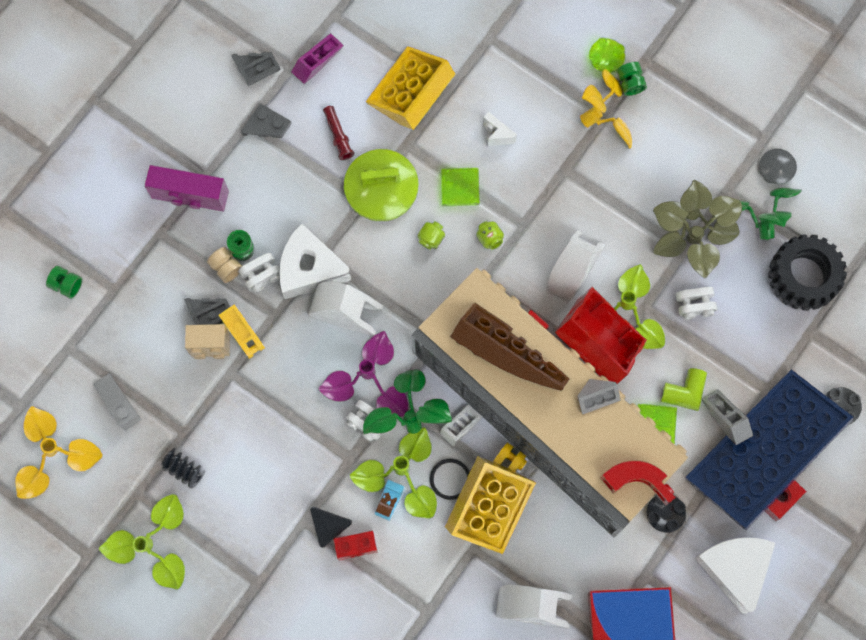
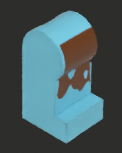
[375,480,405,521]

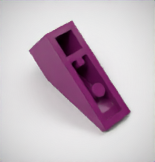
[291,33,344,84]

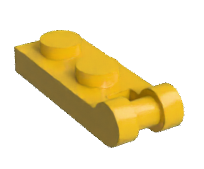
[218,304,265,359]

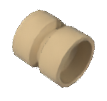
[207,247,242,283]

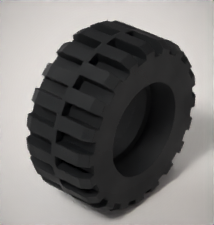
[768,234,847,311]

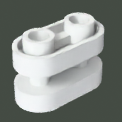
[238,253,280,293]
[676,287,718,320]
[346,400,381,442]

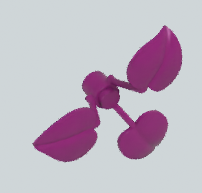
[319,331,409,417]

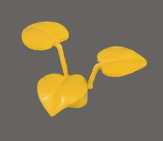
[580,69,632,149]
[15,406,103,499]

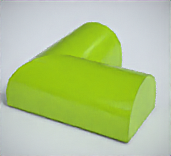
[660,368,707,411]

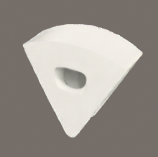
[280,224,351,299]
[547,230,605,302]
[308,282,383,336]
[695,538,775,614]
[496,585,572,628]

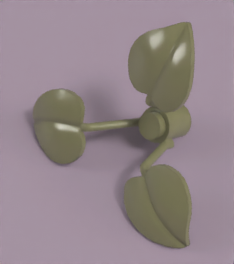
[653,180,740,257]
[653,196,742,278]

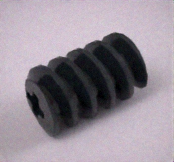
[161,447,206,489]

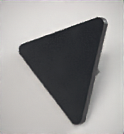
[310,506,352,548]

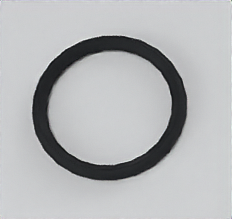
[430,459,470,500]

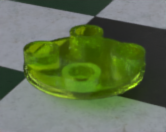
[589,37,625,73]

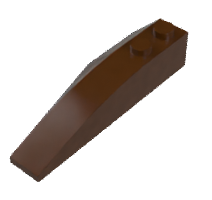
[450,303,570,391]

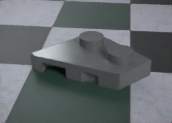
[231,52,281,86]
[241,103,292,138]
[184,298,230,325]

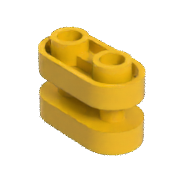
[493,442,527,472]

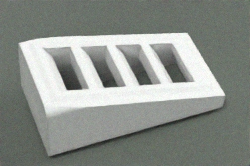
[440,404,482,446]

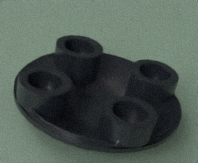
[646,495,686,533]

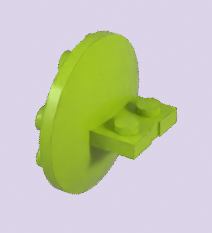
[344,149,419,222]

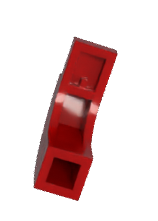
[600,461,675,505]

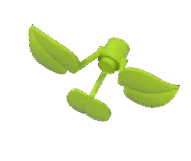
[614,264,665,349]
[350,427,437,519]
[99,494,185,589]

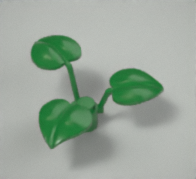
[739,188,802,240]
[363,369,452,435]

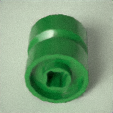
[617,62,647,96]
[226,230,255,261]
[46,265,83,299]

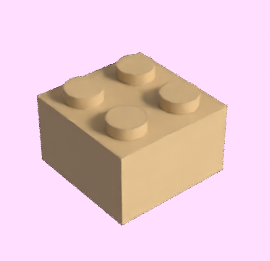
[185,324,230,360]

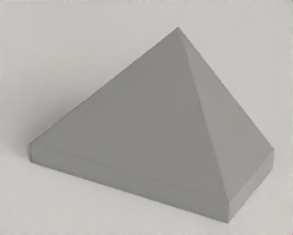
[577,379,621,414]

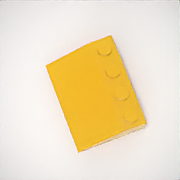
[366,46,455,130]
[445,456,536,554]

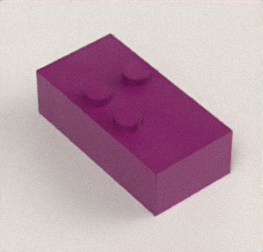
[144,165,229,212]

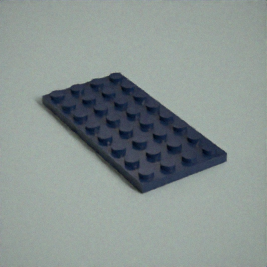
[685,369,853,531]

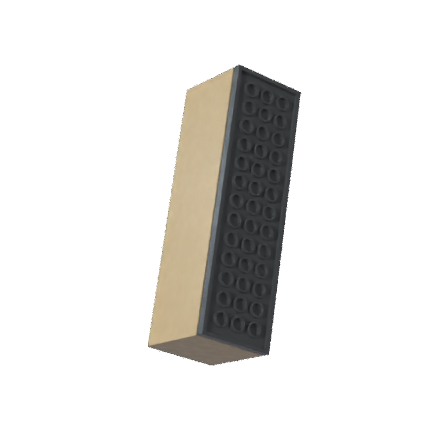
[411,268,688,538]

